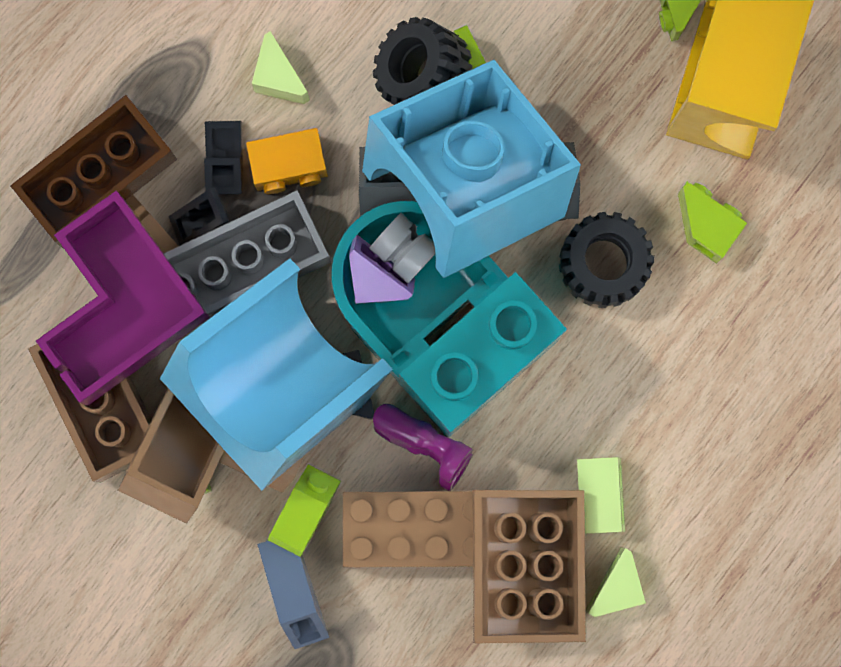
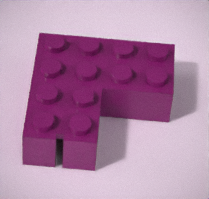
[36,190,210,406]

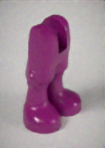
[373,404,473,491]

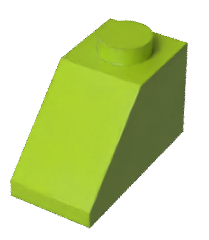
[267,464,341,557]

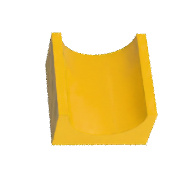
[666,0,814,160]

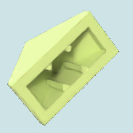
[252,31,310,104]
[585,548,646,617]

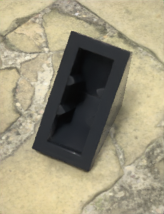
[168,188,231,246]

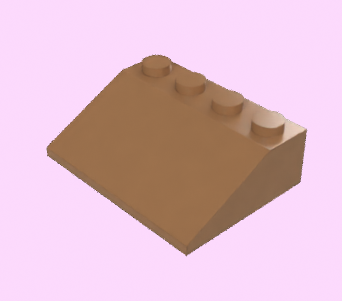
[473,490,586,644]

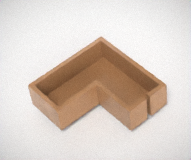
[117,388,305,524]

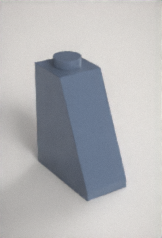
[257,540,330,649]

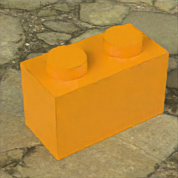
[246,128,328,194]

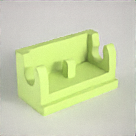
[577,457,625,533]

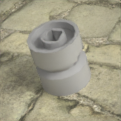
[369,212,436,283]

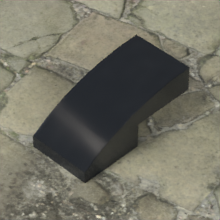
[204,121,243,194]

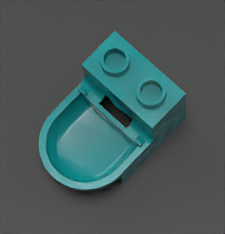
[332,201,567,438]

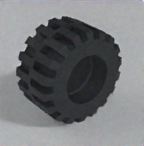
[373,17,472,105]
[559,212,655,308]

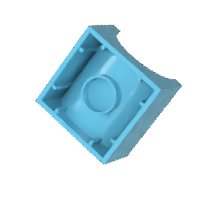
[362,60,581,278]
[160,258,393,491]

